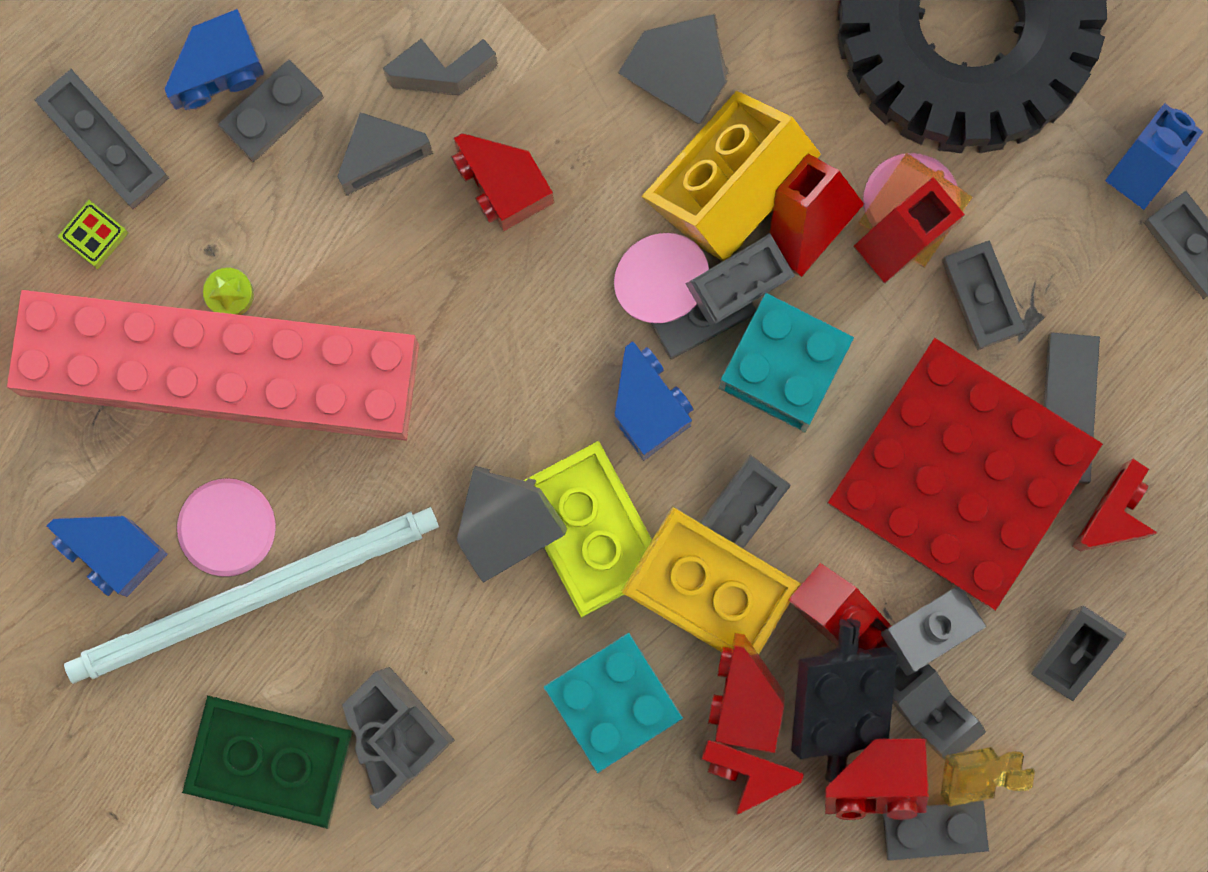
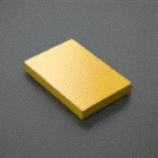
[621,506,801,654]

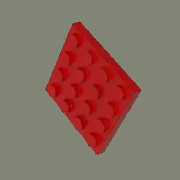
[827,337,1103,611]

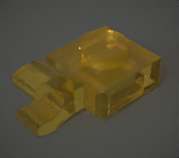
[941,747,1035,807]

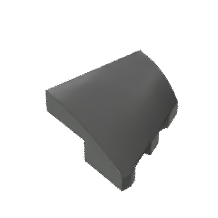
[342,667,455,809]

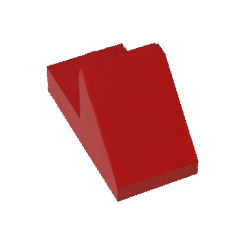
[1072,458,1157,552]
[700,740,804,815]

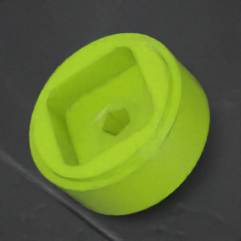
[203,268,254,315]

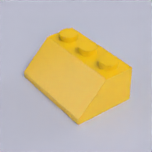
[641,91,821,261]

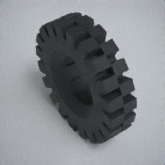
[837,0,1107,154]

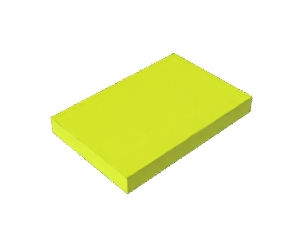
[523,441,652,618]

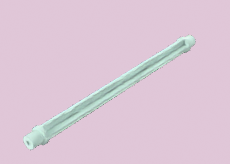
[64,507,439,684]

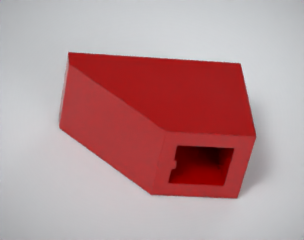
[451,133,554,231]
[770,153,864,277]
[853,177,965,284]
[788,563,892,650]
[708,633,785,753]
[825,739,929,820]

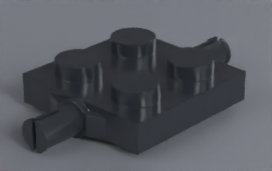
[791,619,898,783]

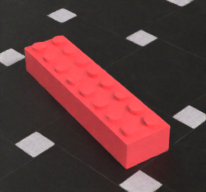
[7,290,419,441]

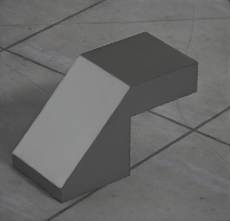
[383,39,498,96]
[893,661,986,764]

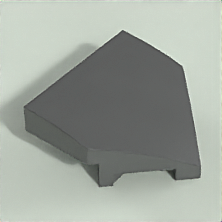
[618,14,729,124]
[457,466,567,583]

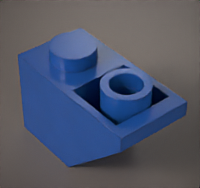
[164,9,265,110]
[1105,103,1203,210]
[615,341,693,461]
[47,516,168,597]

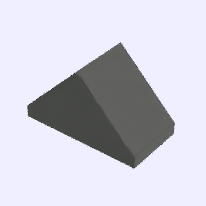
[337,112,433,196]
[1031,605,1126,701]

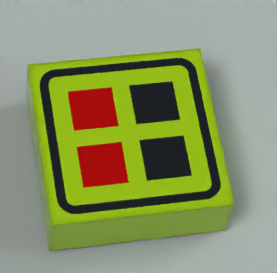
[57,200,129,270]

